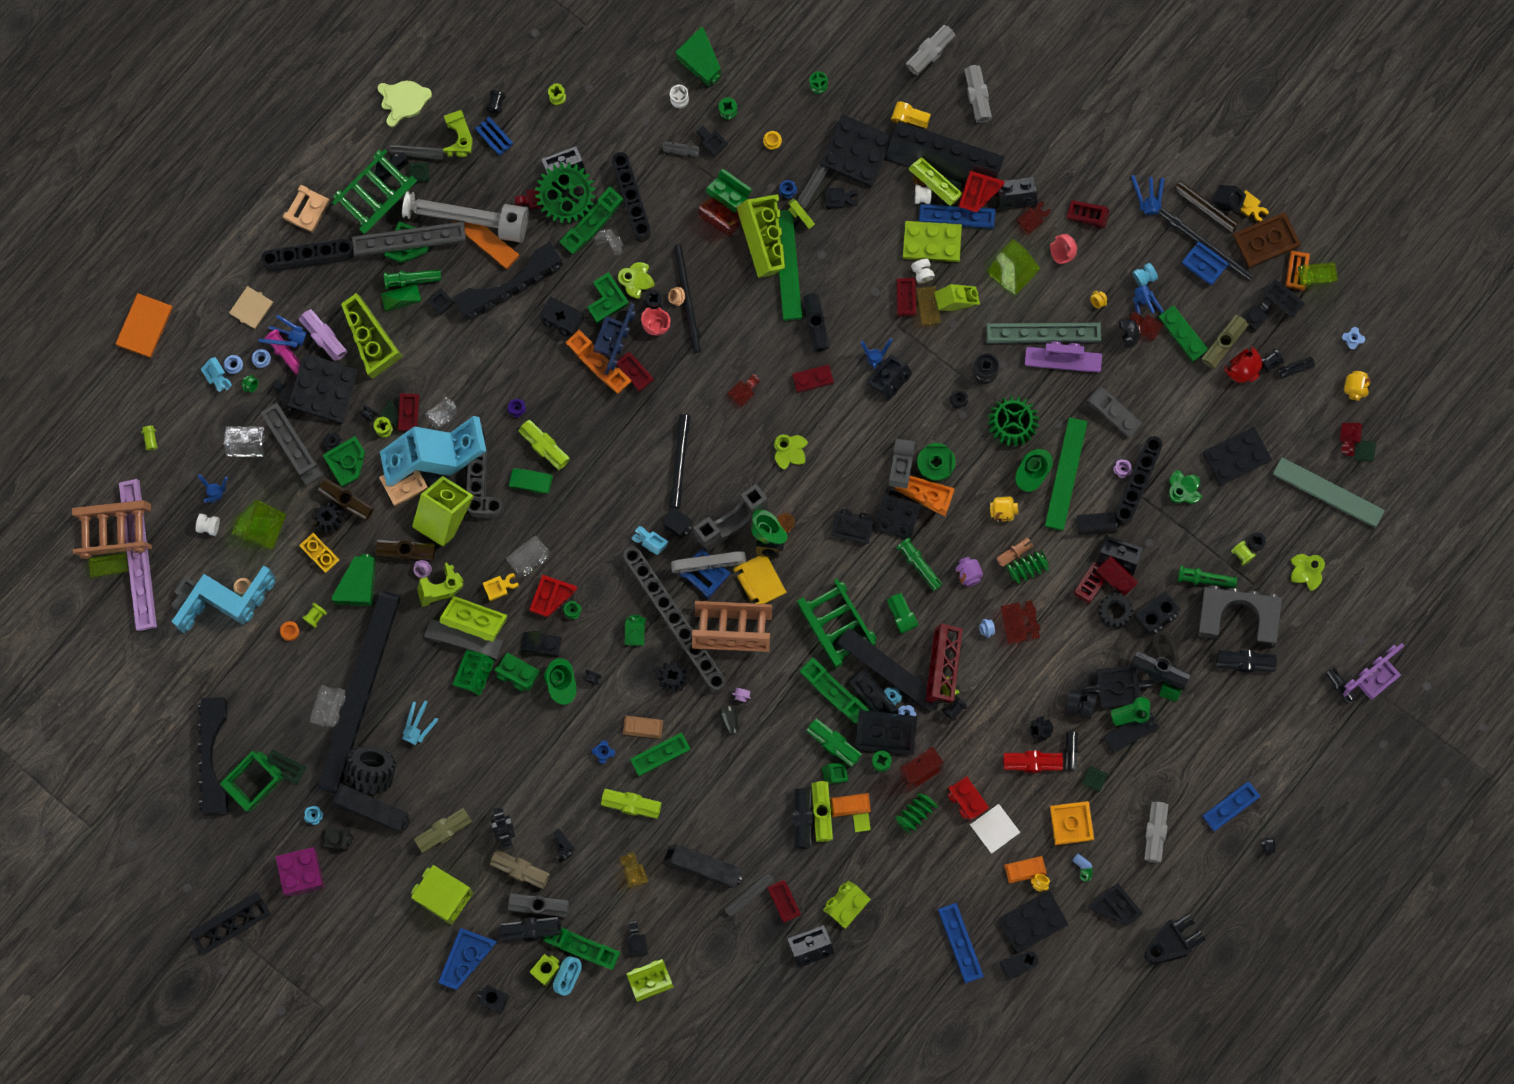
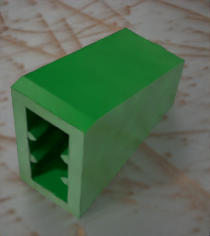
[676,27,721,87]
[332,554,376,606]

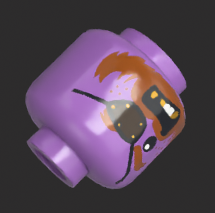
[955,557,983,587]

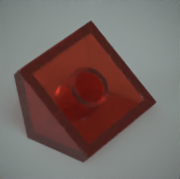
[698,197,741,238]

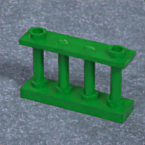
[332,149,417,234]
[797,578,877,670]

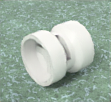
[670,85,689,109]
[911,259,935,284]
[196,513,220,536]

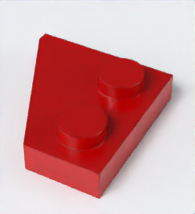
[959,171,1005,213]
[529,575,578,618]

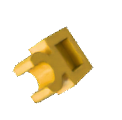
[1240,190,1269,223]
[483,573,519,602]

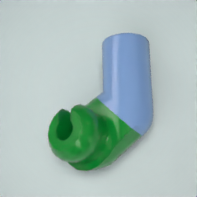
[1072,853,1093,882]

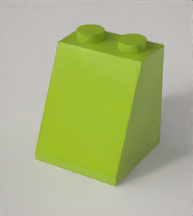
[412,476,474,546]
[411,865,473,925]

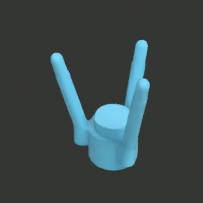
[402,700,438,745]

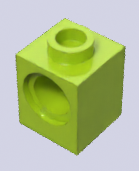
[530,954,560,986]

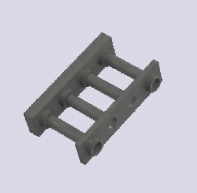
[261,403,322,486]

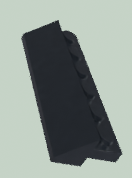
[886,121,1005,186]

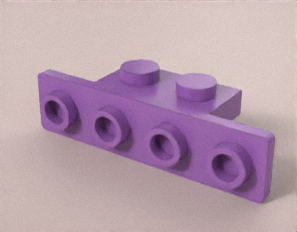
[1025,341,1102,373]
[1343,643,1404,700]

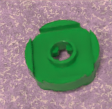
[917,443,956,482]

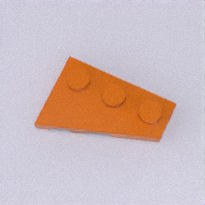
[894,476,955,517]

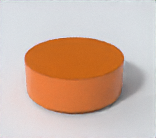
[280,621,300,641]

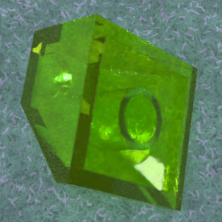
[987,239,1040,296]
[231,499,286,549]

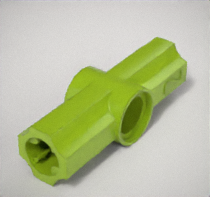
[518,419,570,471]
[811,781,833,842]
[601,789,662,819]

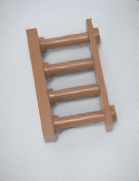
[72,500,152,559]
[692,601,772,652]

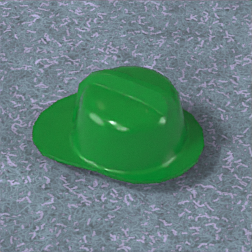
[1015,449,1053,492]
[751,510,788,544]
[544,658,576,705]

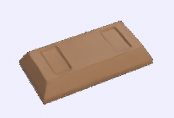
[623,715,663,739]

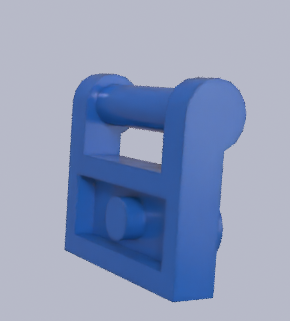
[679,548,731,600]

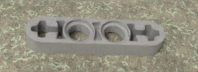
[671,552,746,573]

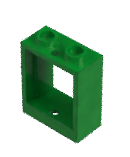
[220,751,284,812]

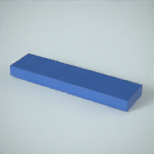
[919,204,995,229]
[938,903,984,984]

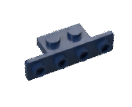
[593,303,636,375]

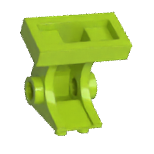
[443,110,473,157]
[417,562,463,607]

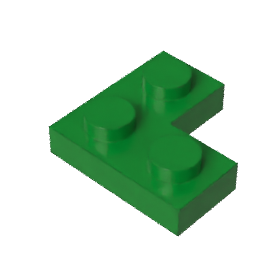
[587,272,629,324]

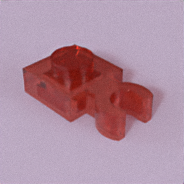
[1017,201,1051,235]

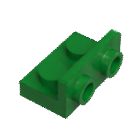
[706,169,752,213]
[452,649,494,695]
[495,652,541,692]

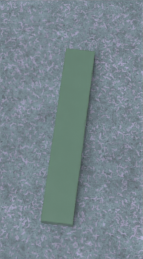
[987,323,1101,344]
[1273,457,1385,528]

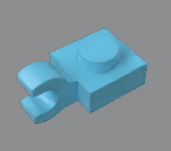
[201,357,232,392]
[632,526,669,555]

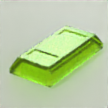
[88,553,129,577]

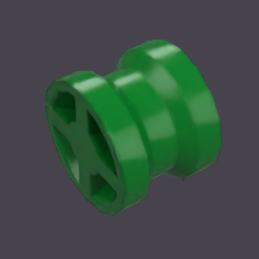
[809,72,828,94]
[719,97,737,120]
[872,751,892,772]

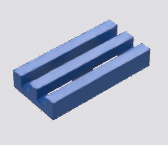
[475,117,513,157]

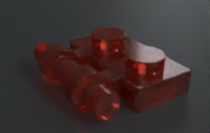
[1000,601,1041,645]

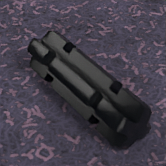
[1278,357,1315,378]

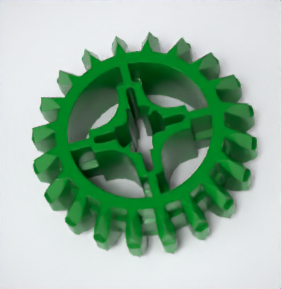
[988,395,1039,447]

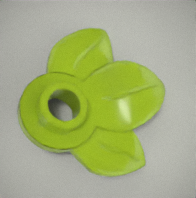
[618,262,655,299]
[774,435,808,470]
[1291,554,1325,591]

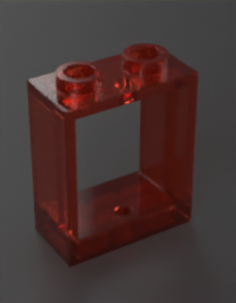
[900,746,944,791]

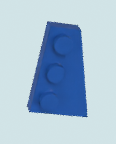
[438,928,497,990]

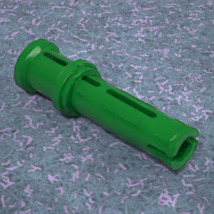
[384,269,442,289]
[896,537,943,592]
[1177,565,1237,588]

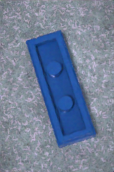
[1202,781,1261,832]

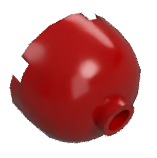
[1224,346,1262,383]

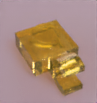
[620,852,648,887]

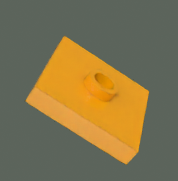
[1050,801,1094,845]

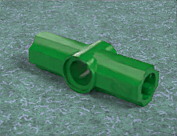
[806,718,862,768]

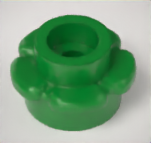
[241,375,259,393]
[563,601,582,619]

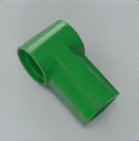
[887,593,919,634]
[1111,697,1151,726]

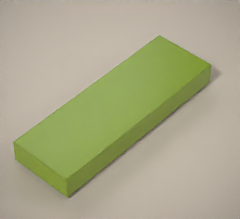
[909,157,963,206]

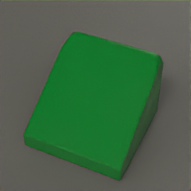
[1159,681,1182,702]
[822,763,848,785]

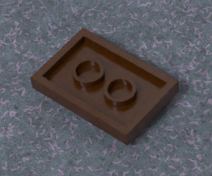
[1233,212,1301,268]

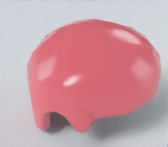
[1050,234,1077,264]
[641,307,671,336]

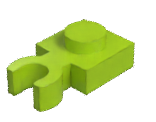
[788,198,815,229]

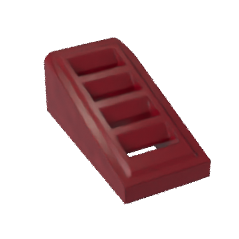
[1067,200,1110,228]
[1074,562,1105,604]

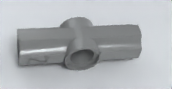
[906,25,956,75]
[964,65,992,123]
[1144,802,1169,863]

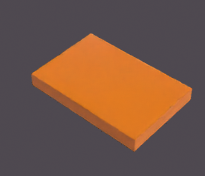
[116,293,173,358]

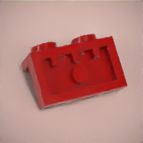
[947,776,989,822]

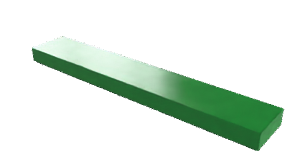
[779,210,802,321]
[1045,417,1088,531]

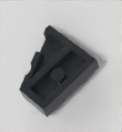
[1088,883,1143,926]

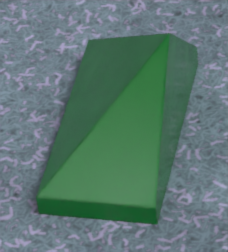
[381,284,422,312]

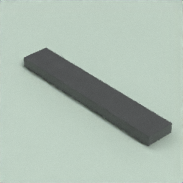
[352,222,466,256]

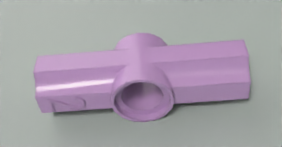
[299,309,347,362]

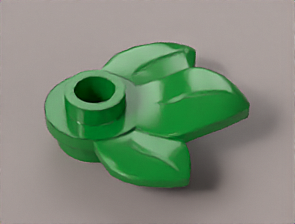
[1169,470,1202,504]

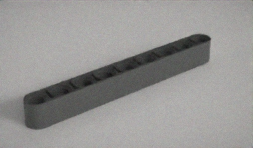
[624,547,726,693]

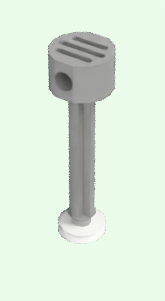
[402,191,529,243]

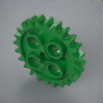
[535,162,596,223]

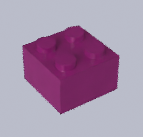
[276,847,325,897]

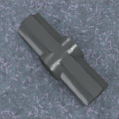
[508,893,569,918]

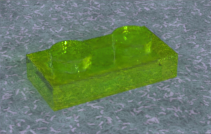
[1298,262,1338,286]

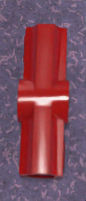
[1003,751,1063,773]

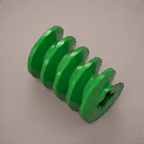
[1006,549,1049,584]
[895,793,939,835]

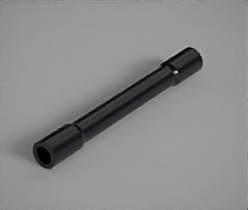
[669,414,691,509]

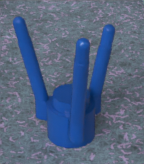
[1131,175,1164,215]
[1133,285,1164,330]
[258,315,306,348]
[860,338,893,369]
[198,474,228,504]

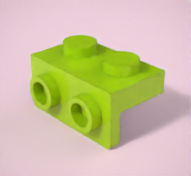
[823,881,871,929]
[626,959,674,1002]

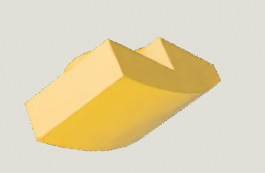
[299,533,339,573]

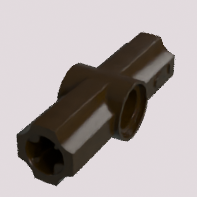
[317,478,374,522]
[376,540,435,561]

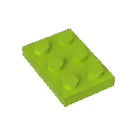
[903,221,962,263]
[439,596,507,642]

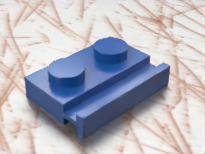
[1182,241,1229,286]

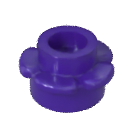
[507,399,526,417]

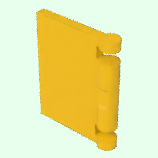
[733,556,787,604]

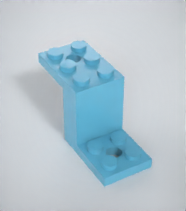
[380,416,486,486]
[172,565,275,634]

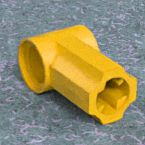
[891,101,931,130]

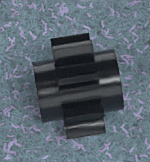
[1029,716,1053,742]

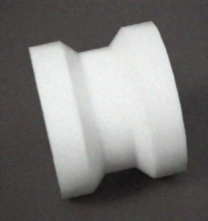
[915,185,931,204]

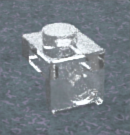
[594,228,623,256]
[425,396,457,429]

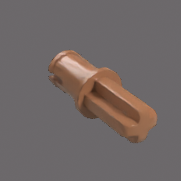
[996,537,1033,567]

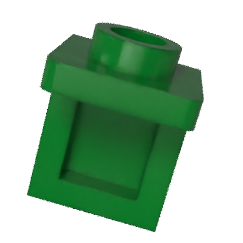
[625,615,646,646]

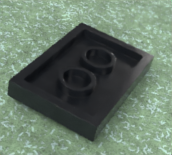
[1203,427,1272,486]
[855,710,917,755]
[998,890,1069,954]

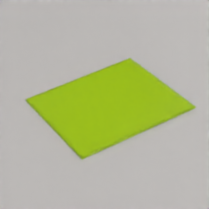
[853,813,871,832]

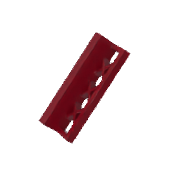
[925,623,963,703]

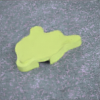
[378,81,432,127]

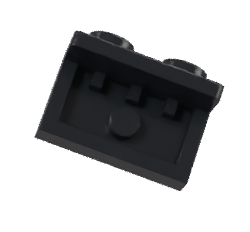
[998,177,1037,210]

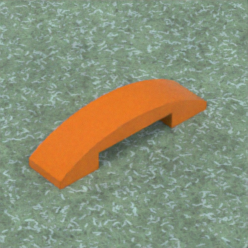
[566,330,632,394]

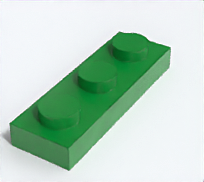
[1158,305,1208,362]
[630,732,691,777]

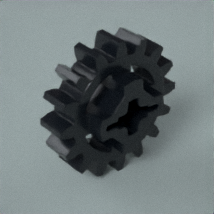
[491,807,516,850]

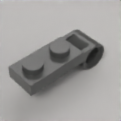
[1086,387,1142,438]
[889,438,915,489]

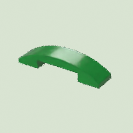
[559,186,624,254]
[799,657,869,724]
[543,927,621,970]

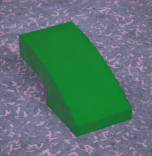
[509,468,553,494]

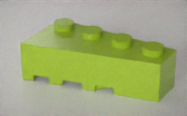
[736,194,785,278]
[341,293,403,379]

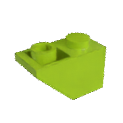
[935,284,980,311]

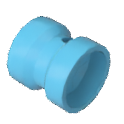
[1132,263,1158,287]

